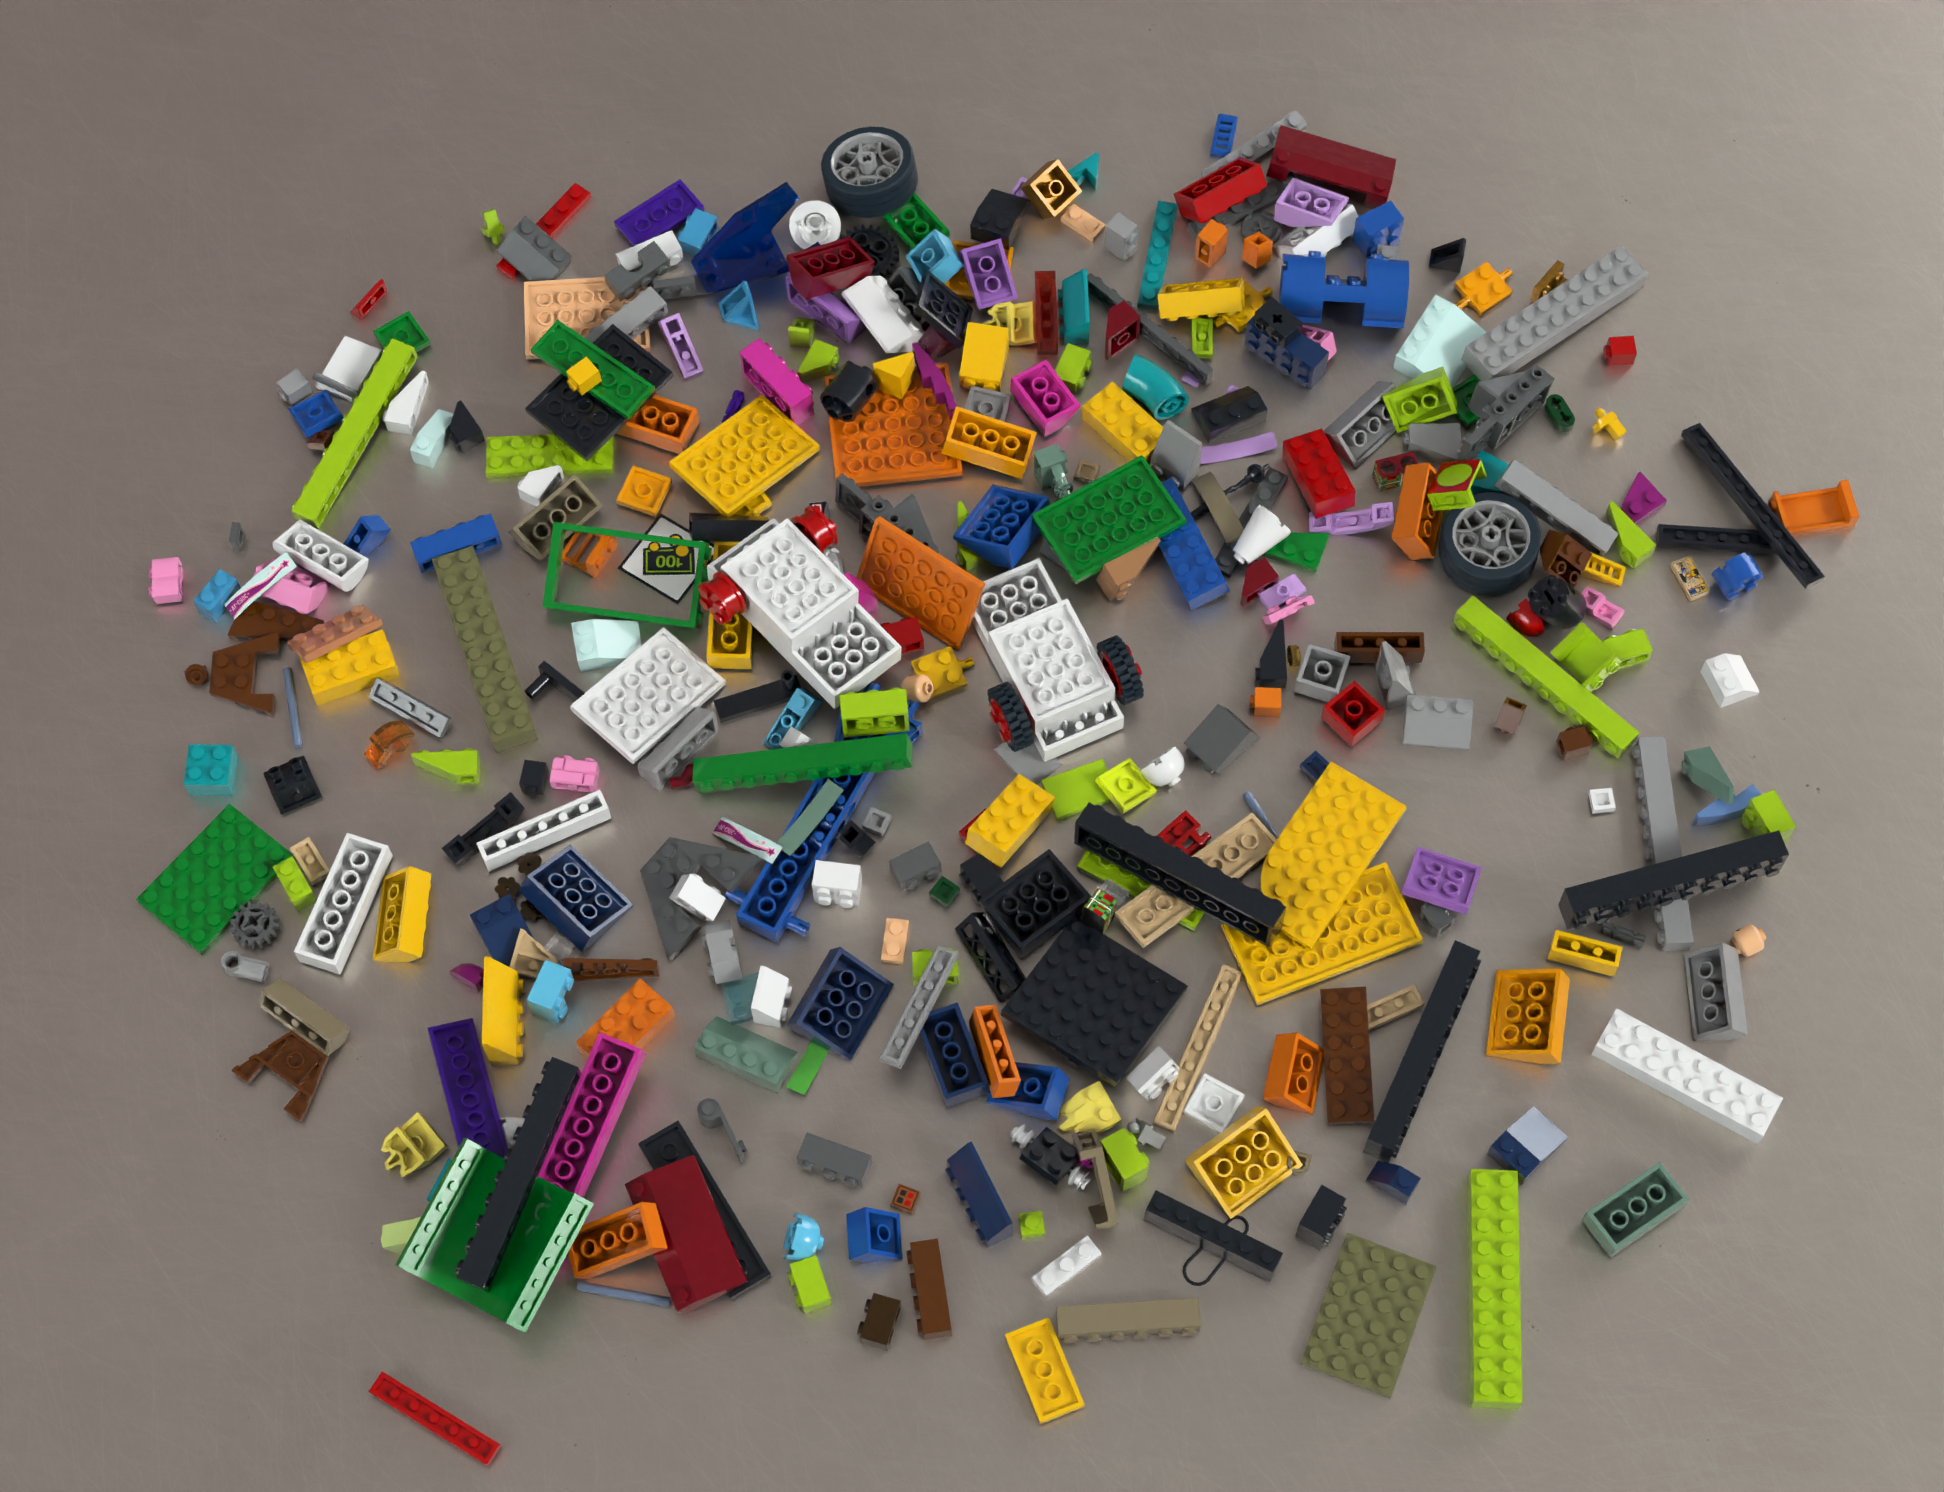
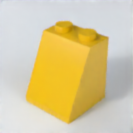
[959,322,1009,392]

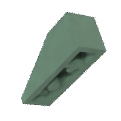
[1681,746,1734,804]

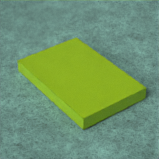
[1041,759,1111,821]

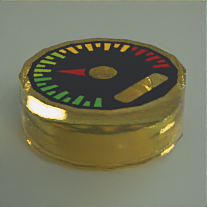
[1287,645,1301,667]

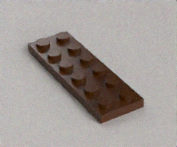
[1320,986,1375,1125]

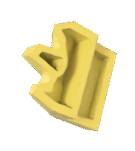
[983,301,1037,346]
[1057,1081,1122,1143]
[381,1112,448,1177]

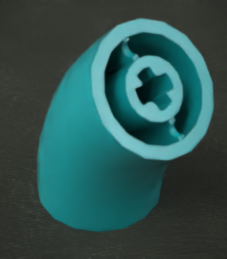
[1122,354,1189,420]

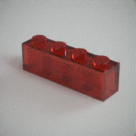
[1034,271,1058,355]

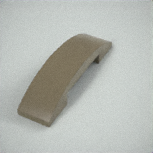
[1192,471,1244,545]

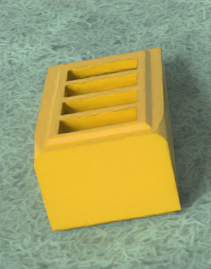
[1581,552,1626,587]

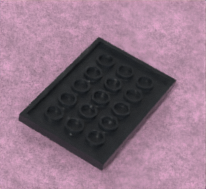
[525,324,674,462]

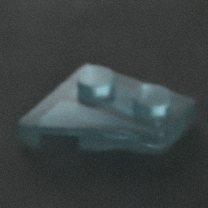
[721,972,759,1025]

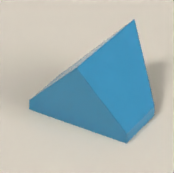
[718,281,760,331]

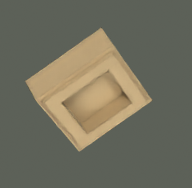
[1073,459,1100,484]

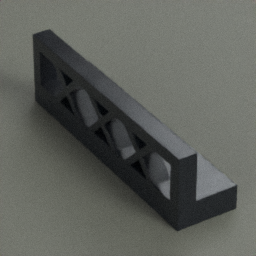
[955,912,1026,1002]

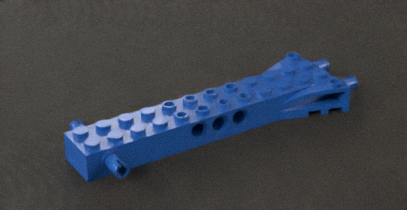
[725,681,923,943]

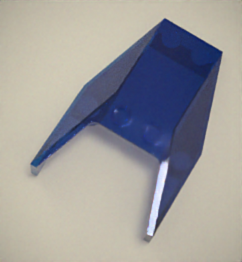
[691,182,821,294]

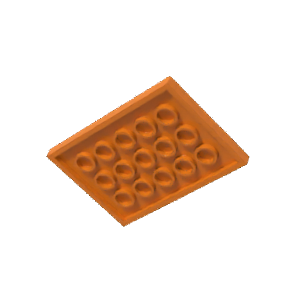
[856,516,985,651]

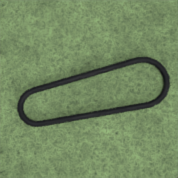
[1182,1215,1249,1286]

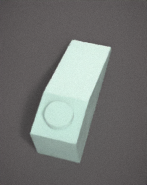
[410,409,453,469]

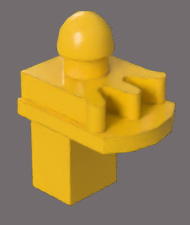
[1592,408,1627,441]

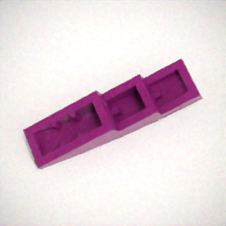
[912,342,957,420]

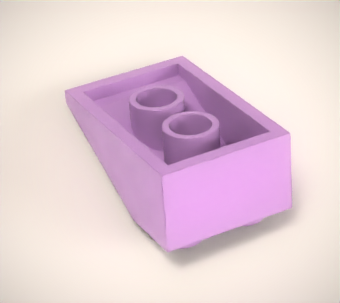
[1274,178,1349,227]

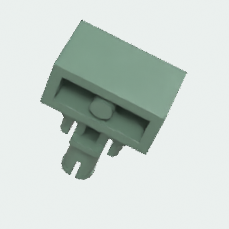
[1034,444,1073,499]

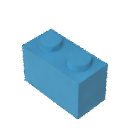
[677,208,719,259]
[193,569,241,623]

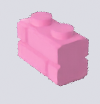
[550,755,600,793]

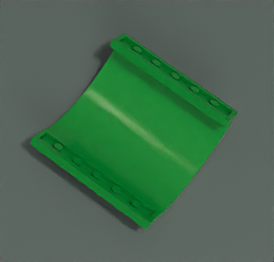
[395,1138,594,1333]

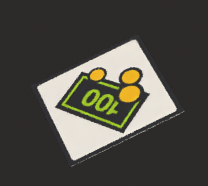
[617,513,714,604]

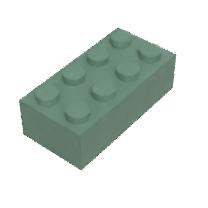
[1582,1162,1689,1258]

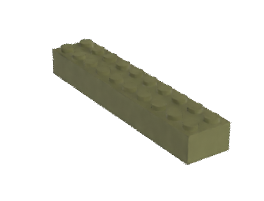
[432,546,538,753]

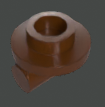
[184,664,208,685]

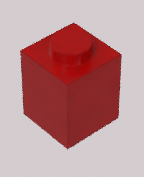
[1603,336,1637,366]

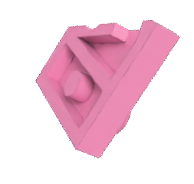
[1262,595,1315,625]

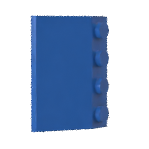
[953,484,1050,569]

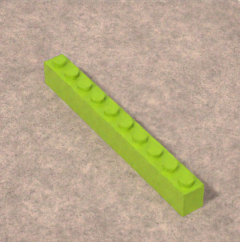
[291,338,418,530]
[1453,596,1640,758]

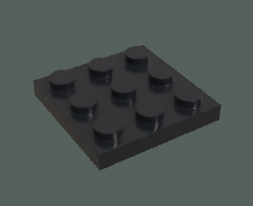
[913,270,973,348]

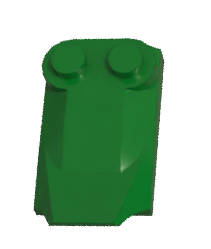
[882,192,950,251]

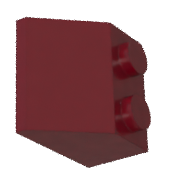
[1105,300,1141,361]

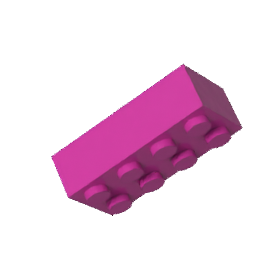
[740,338,814,426]

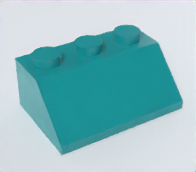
[1058,269,1090,345]

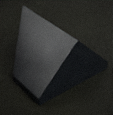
[1429,238,1466,273]

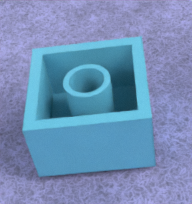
[906,229,964,284]

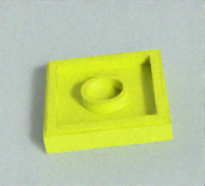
[1095,758,1157,814]

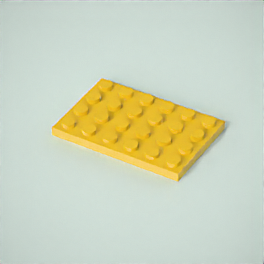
[669,395,820,517]

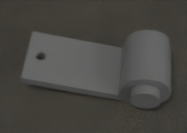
[697,1098,748,1164]

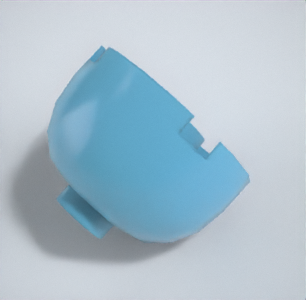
[783,1213,824,1261]

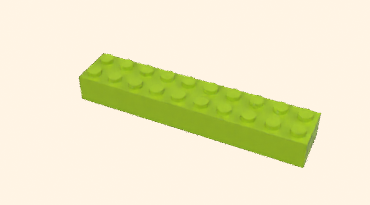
[1467,1169,1523,1410]

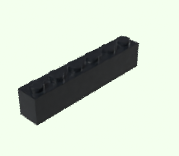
[1144,1190,1283,1282]

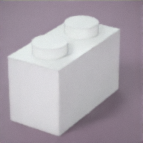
[669,873,726,922]

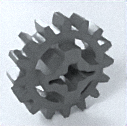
[230,900,280,949]

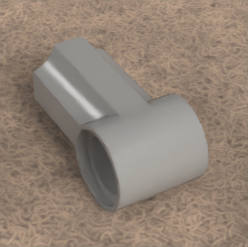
[221,951,269,982]

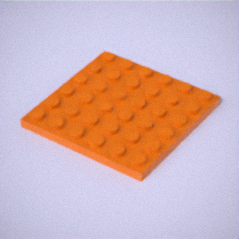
[824,363,963,487]

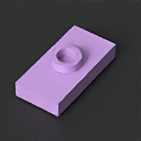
[1259,573,1306,609]

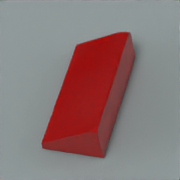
[350,279,387,320]

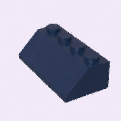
[945,1141,1013,1248]

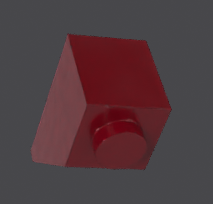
[1240,557,1279,607]

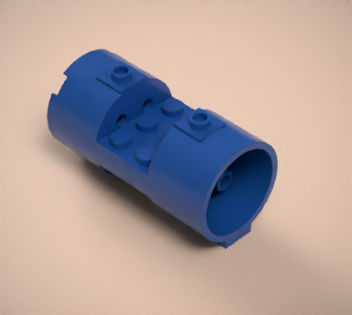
[1279,251,1409,328]

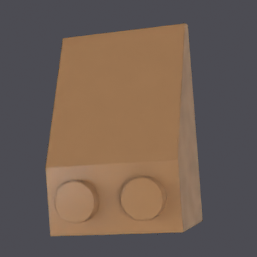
[1096,538,1161,602]

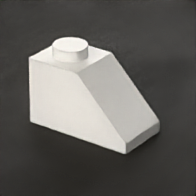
[517,465,564,507]

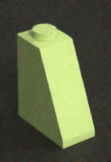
[381,1217,421,1253]

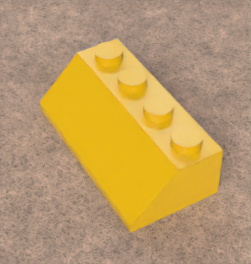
[1157,277,1245,321]
[373,866,431,962]

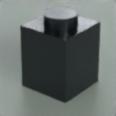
[519,760,549,796]
[836,820,876,858]

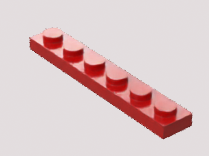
[496,183,591,280]
[368,1371,501,1467]

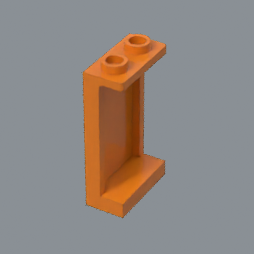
[1768,480,1860,536]

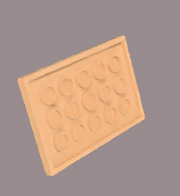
[524,277,651,360]

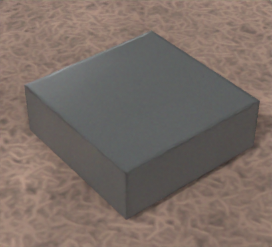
[229,522,245,551]

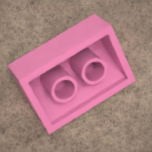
[254,557,332,614]

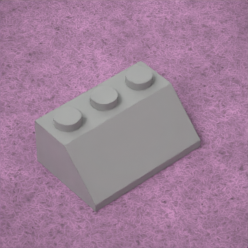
[1403,695,1473,751]

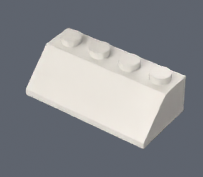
[1272,204,1359,259]
[841,276,927,353]

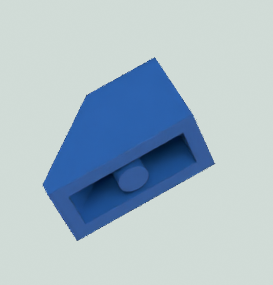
[343,515,391,556]

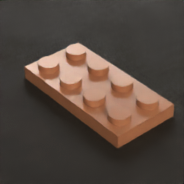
[287,604,383,664]

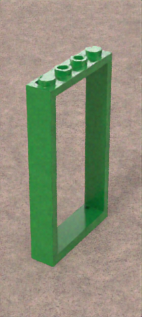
[542,522,712,628]

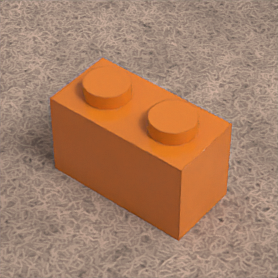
[1195,219,1228,268]

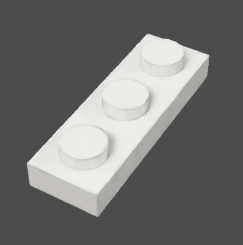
[1032,1235,1102,1298]

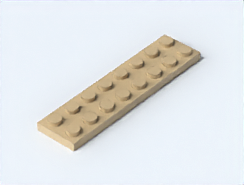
[1114,813,1277,948]

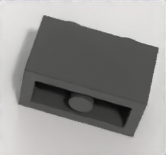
[889,841,942,891]

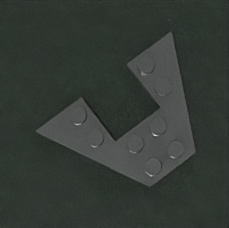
[640,837,761,961]

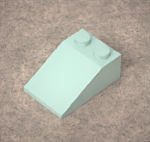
[571,619,642,672]

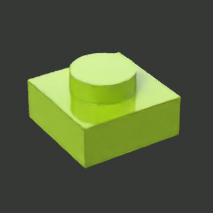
[1018,1210,1045,1239]

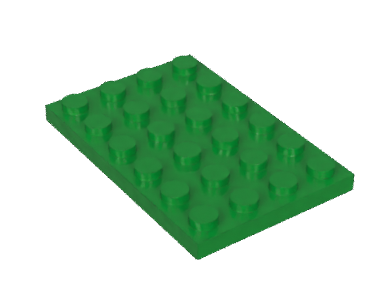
[1032,455,1187,584]
[136,803,295,955]

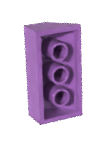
[785,275,865,345]

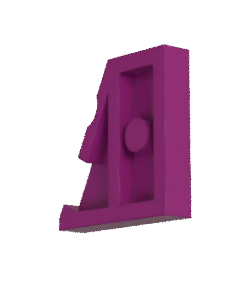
[1620,472,1667,524]

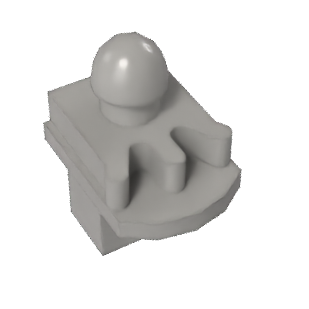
[1127,1118,1166,1149]

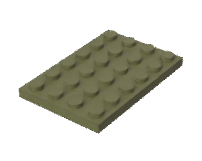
[1300,1233,1436,1399]

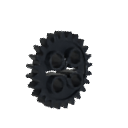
[840,224,900,280]

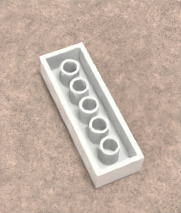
[294,833,393,975]

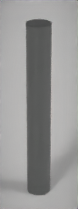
[312,372,360,399]

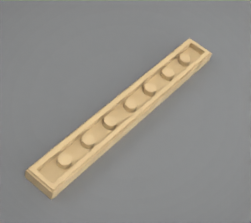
[1152,964,1243,1133]

